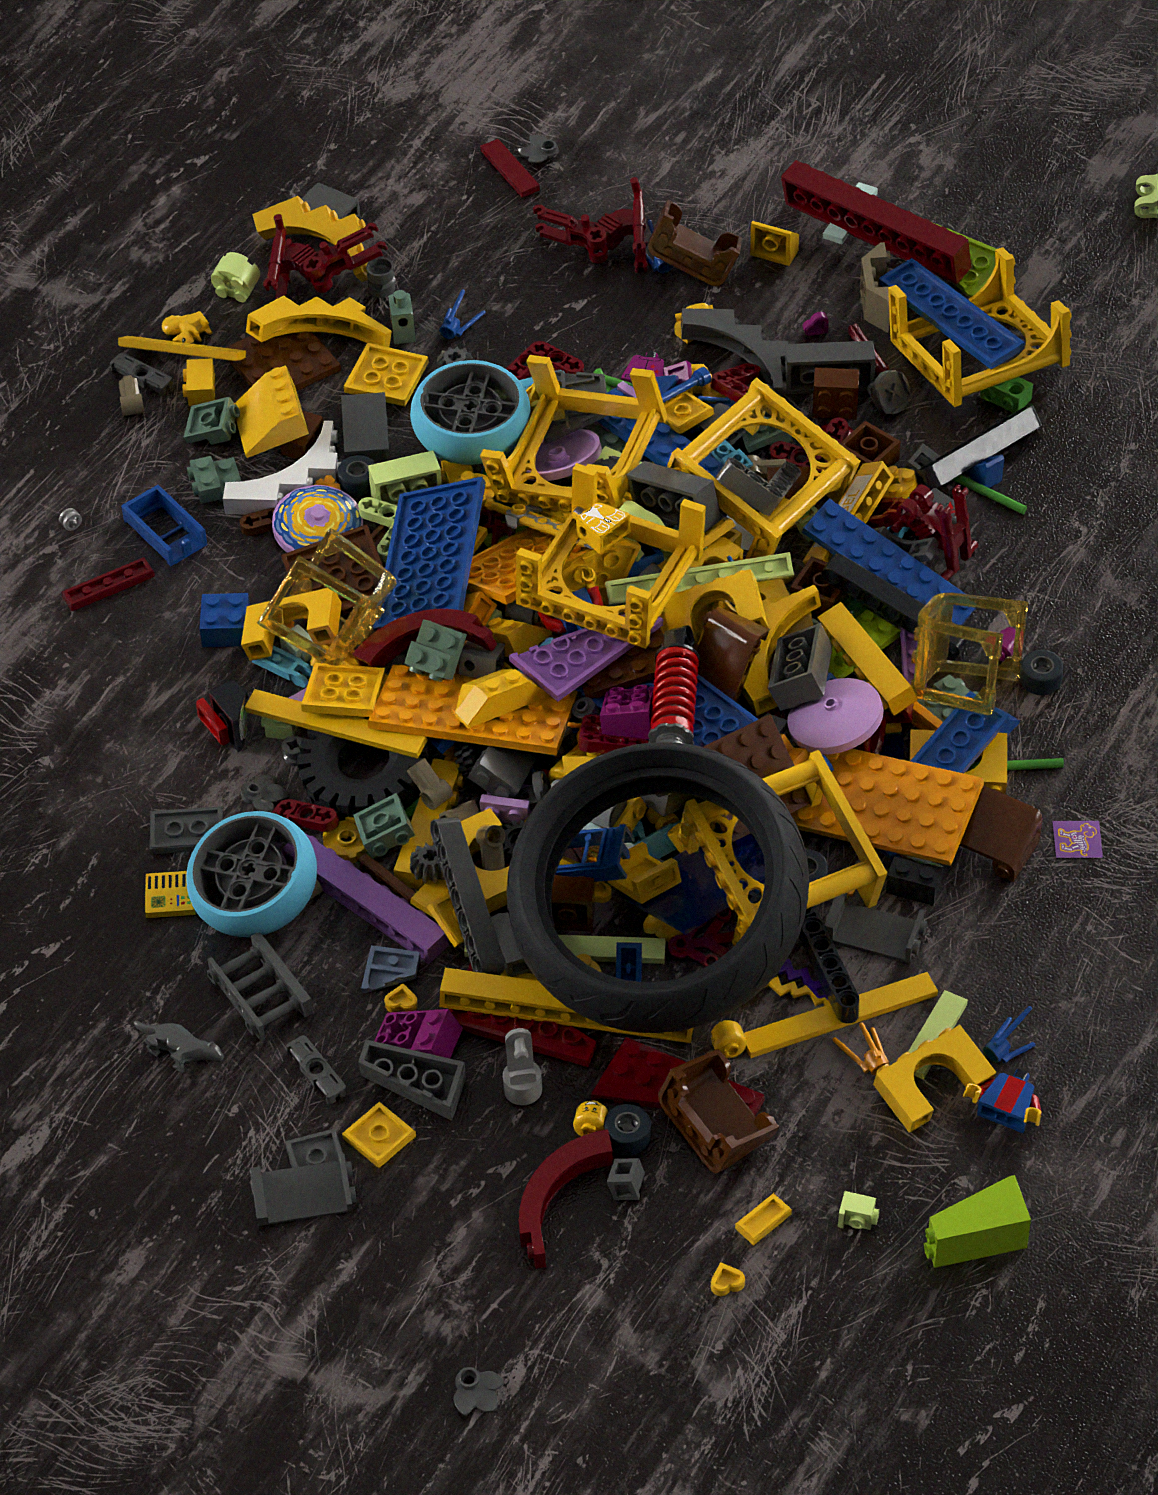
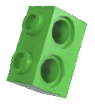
[980,377,1033,413]

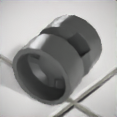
[366,257,396,298]

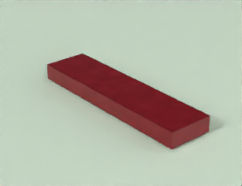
[480,139,540,198]
[61,557,155,611]

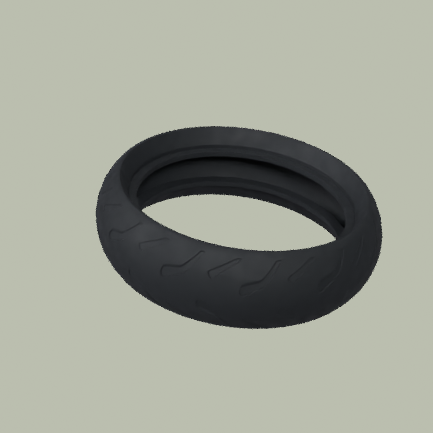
[507,742,809,1033]

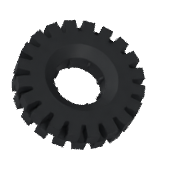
[297,716,431,821]

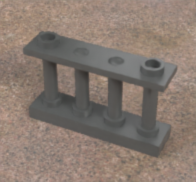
[207,932,313,1042]

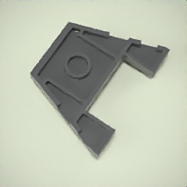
[544,370,607,444]

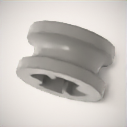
[59,508,82,531]

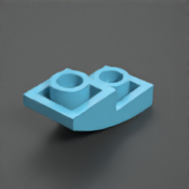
[709,440,753,468]

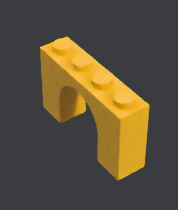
[664,569,768,651]
[241,587,342,661]
[909,729,1007,795]
[460,808,509,913]
[873,1025,997,1133]

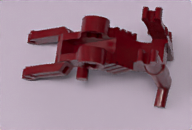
[533,177,648,273]
[263,214,388,300]
[866,484,979,581]

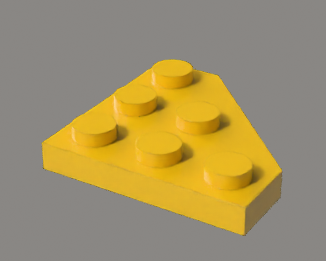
[553,538,641,605]

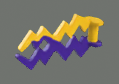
[766,959,830,1006]

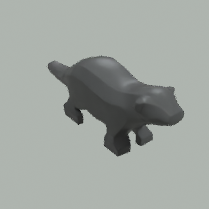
[134,1021,224,1073]

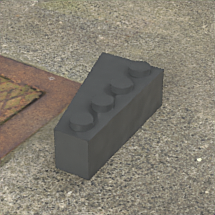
[358,1040,467,1121]

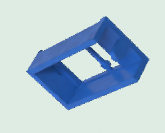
[121,485,207,567]
[555,824,635,882]

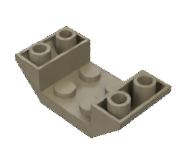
[860,242,890,333]

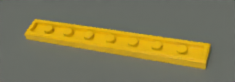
[245,689,428,759]
[744,972,938,1058]

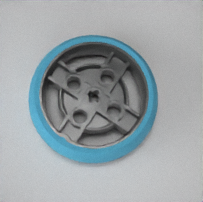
[410,360,531,465]
[186,811,317,937]

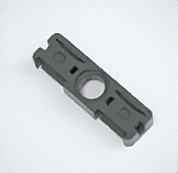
[110,353,173,396]
[286,1035,347,1104]

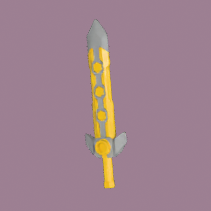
[485,499,593,549]

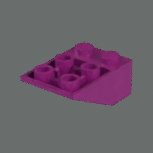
[600,685,654,739]
[374,1009,463,1059]

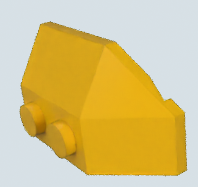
[455,669,549,728]

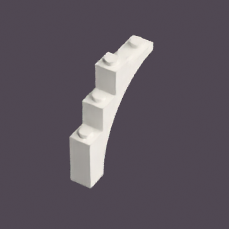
[223,421,341,515]

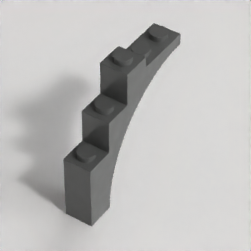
[681,308,788,397]

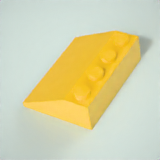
[234,365,309,458]

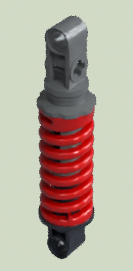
[648,625,700,797]

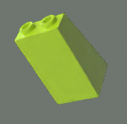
[924,1175,1031,1268]

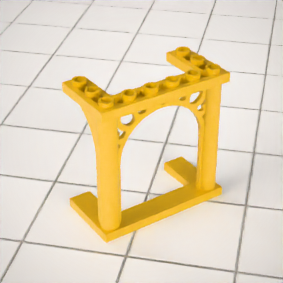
[888,247,1072,407]
[480,355,668,512]
[667,378,861,559]
[516,463,706,649]
[677,750,887,946]

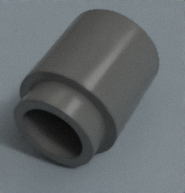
[505,599,540,625]
[572,697,600,723]

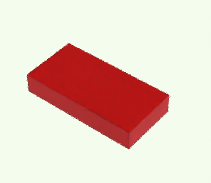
[196,698,230,746]

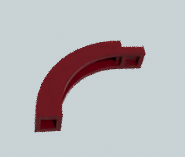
[352,609,497,668]
[519,1129,613,1269]

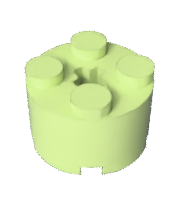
[211,252,260,303]

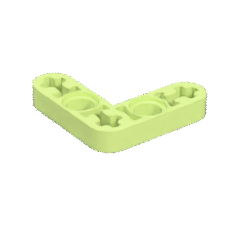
[358,497,397,563]

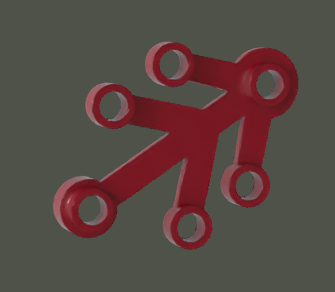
[668,906,735,968]

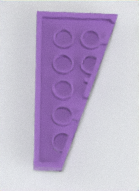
[509,614,663,702]

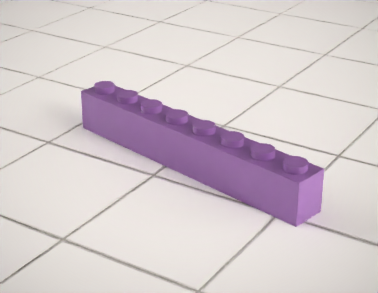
[282,833,449,964]

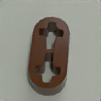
[240,508,275,536]

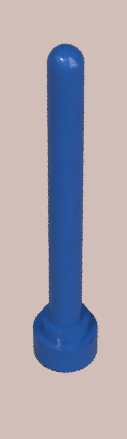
[625,367,711,421]

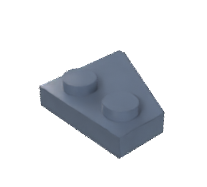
[361,945,421,993]

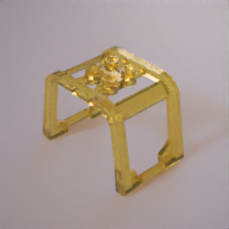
[257,528,397,666]
[911,593,1028,715]

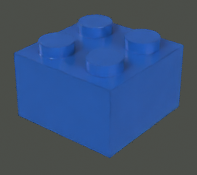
[199,593,250,647]

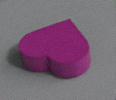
[802,312,829,336]

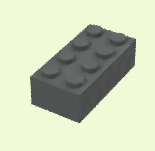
[785,341,876,394]
[626,461,721,533]
[768,623,833,711]

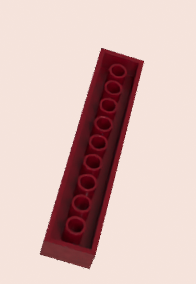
[781,160,972,284]

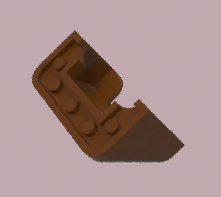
[648,199,742,286]
[697,606,770,706]
[959,785,1043,882]
[658,1049,779,1173]

